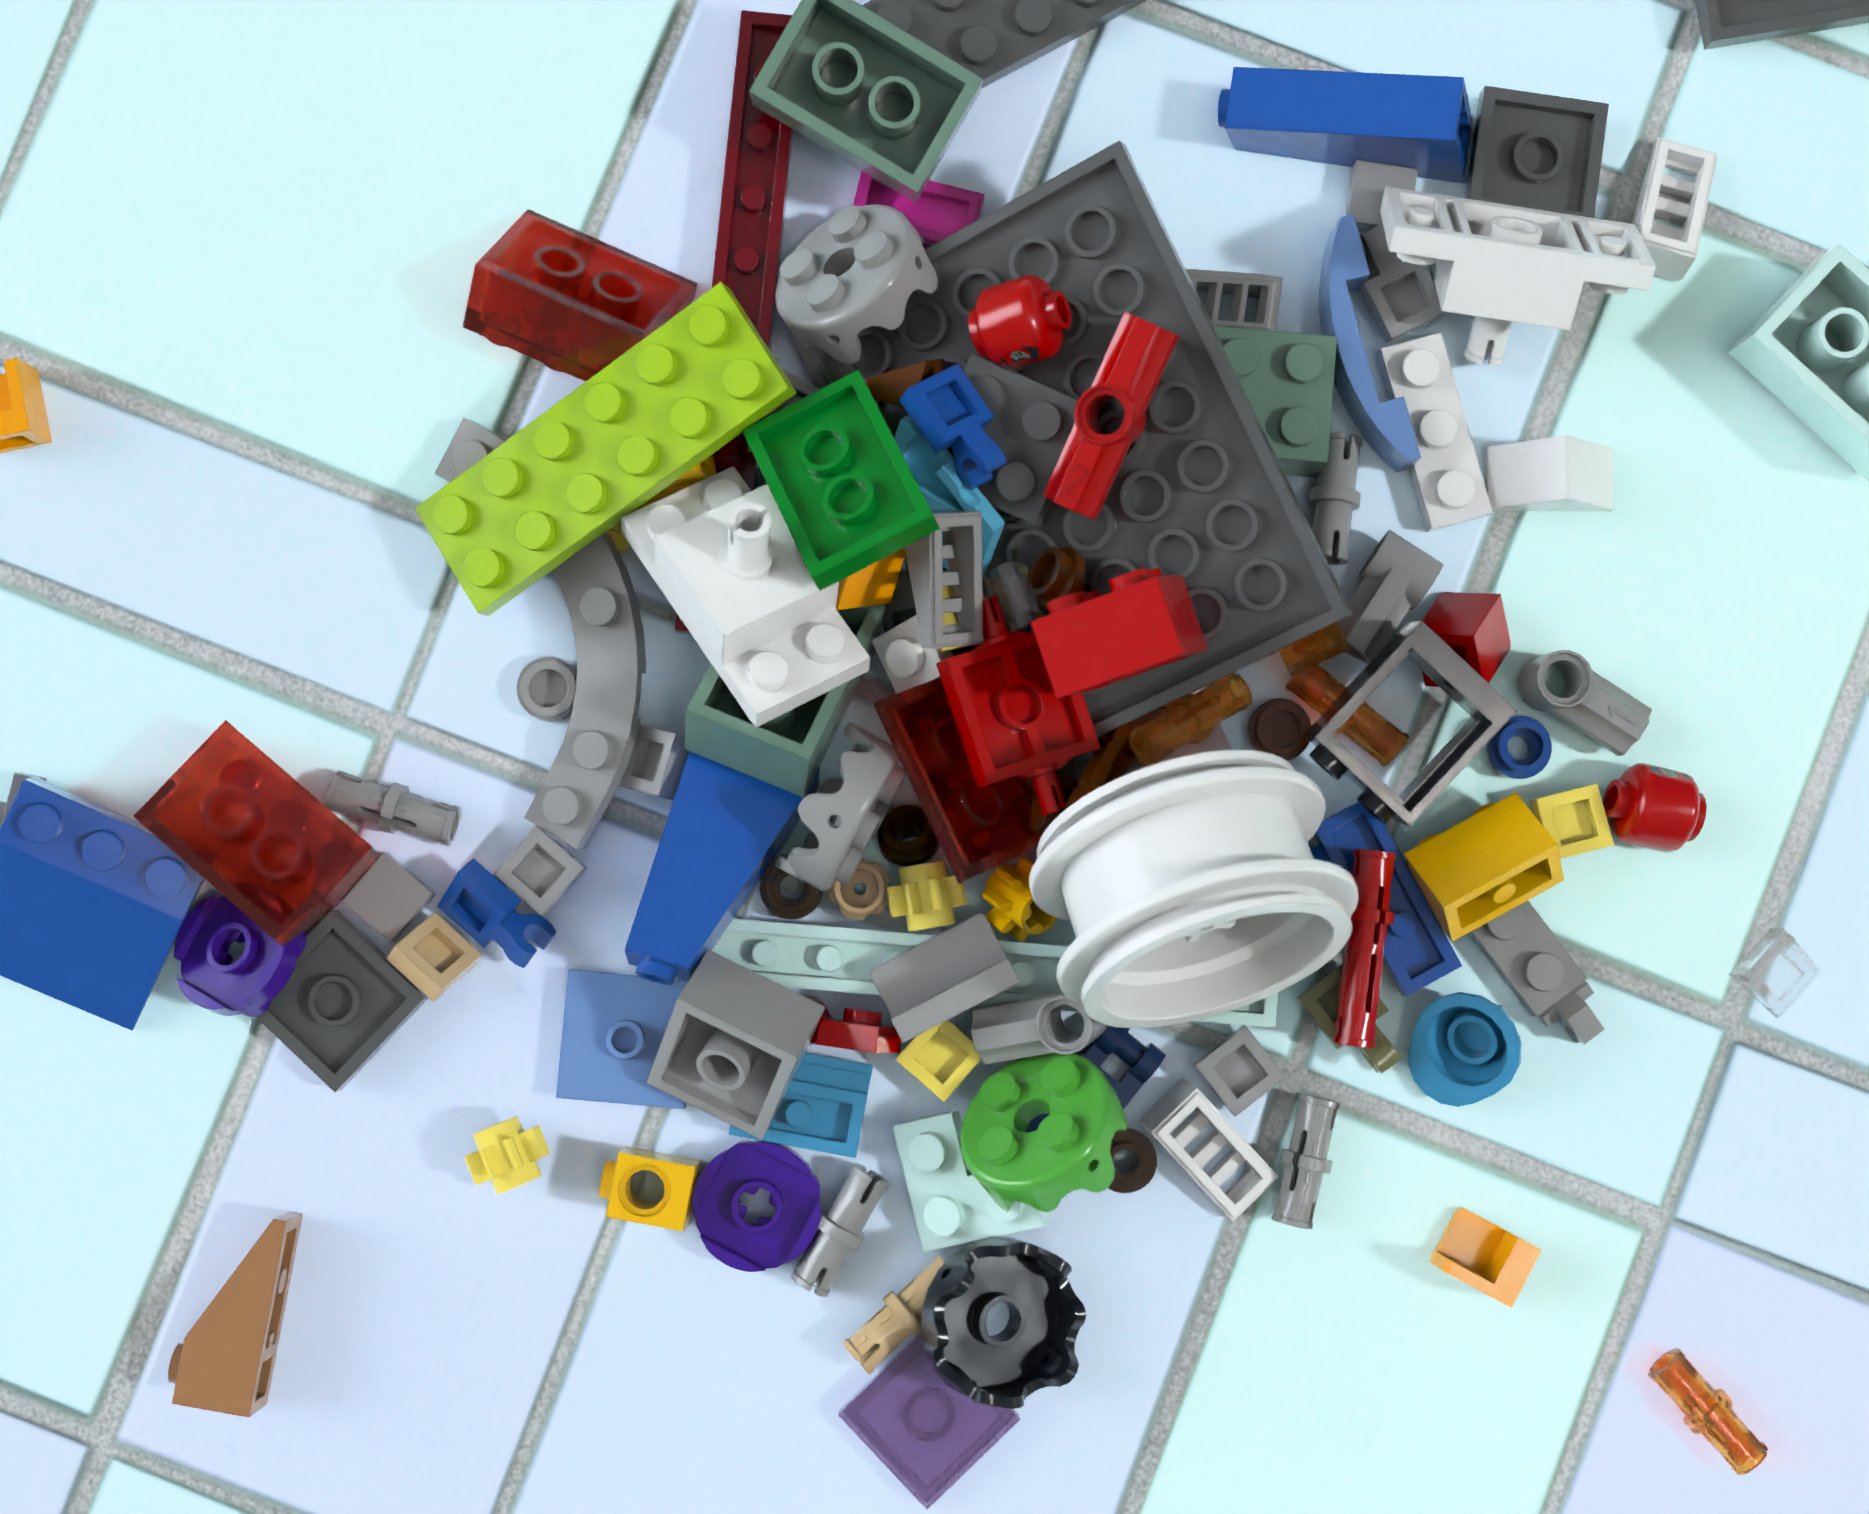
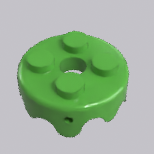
[960,1052,1127,1212]

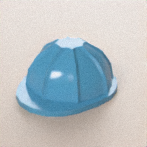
[1408,992,1522,1107]

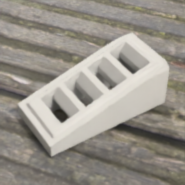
[1631,137,1718,281]
[1139,1079,1278,1222]

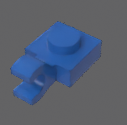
[899,364,1006,491]
[437,858,557,968]

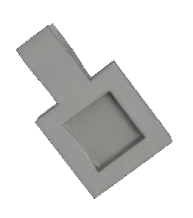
[1359,223,1446,343]

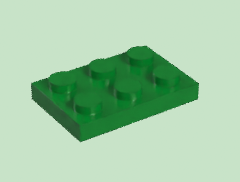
[742,369,940,591]

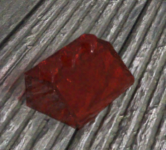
[463,209,698,381]
[873,677,1042,884]
[133,720,379,947]

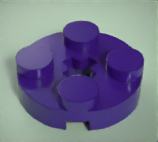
[174,885,306,1017]
[692,1140,822,1272]

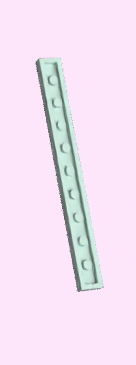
[634,918,1278,1028]

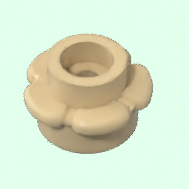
[828,858,890,920]

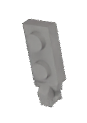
[1468,901,1605,1045]

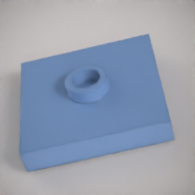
[556,969,688,1109]

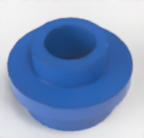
[1486,715,1552,779]

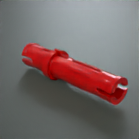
[1333,849,1396,1048]

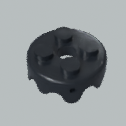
[920,1237,1086,1409]

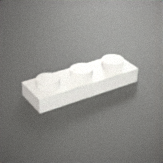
[1376,332,1493,533]

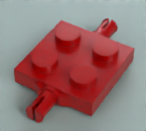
[936,595,1101,816]

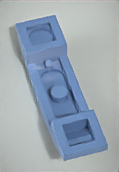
[1319,214,1421,472]

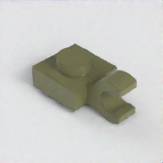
[1296,962,1402,1074]

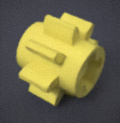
[886,861,967,932]
[464,1115,550,1195]

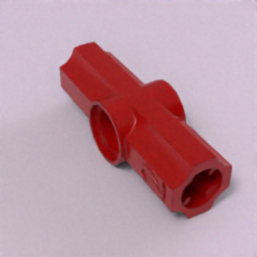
[1042,312,1180,519]

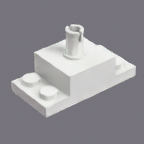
[1380,186,1656,366]
[621,466,871,728]

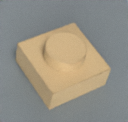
[387,912,482,1002]

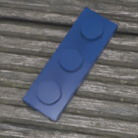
[1314,801,1462,996]

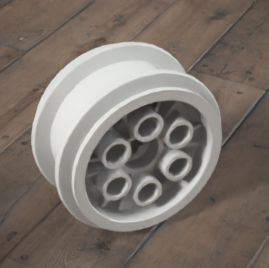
[1029,750,1359,1028]

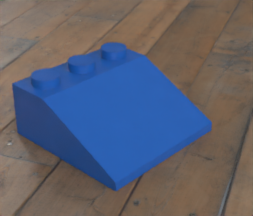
[0,777,216,1031]

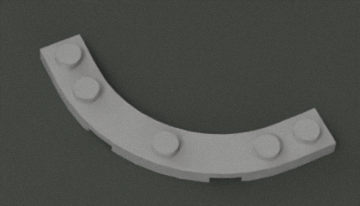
[435,417,646,850]

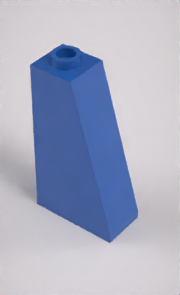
[1218,67,1473,183]
[624,751,820,985]

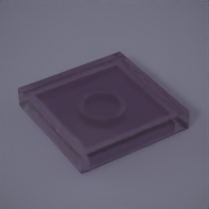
[838,1335,1021,1510]

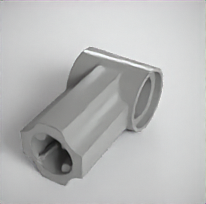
[1325,530,1444,664]
[1518,650,1652,756]
[971,991,1107,1065]

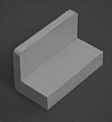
[870,914,1020,1043]

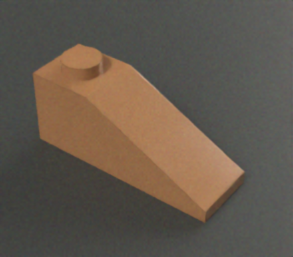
[168,1211,303,1418]

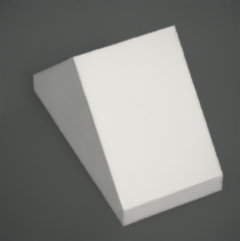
[1485,435,1614,512]

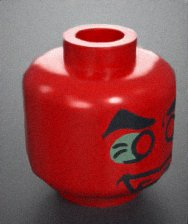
[968,274,1071,370]
[1603,763,1707,853]

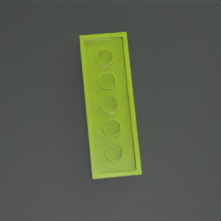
[415,282,797,616]

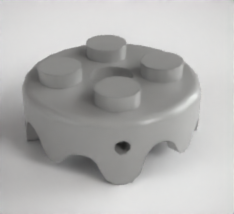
[775,204,938,364]
[774,722,907,891]

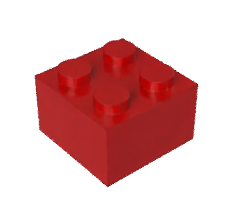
[1030,568,1208,699]

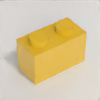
[1404,792,1564,942]

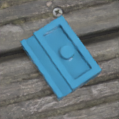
[729,1052,873,1158]

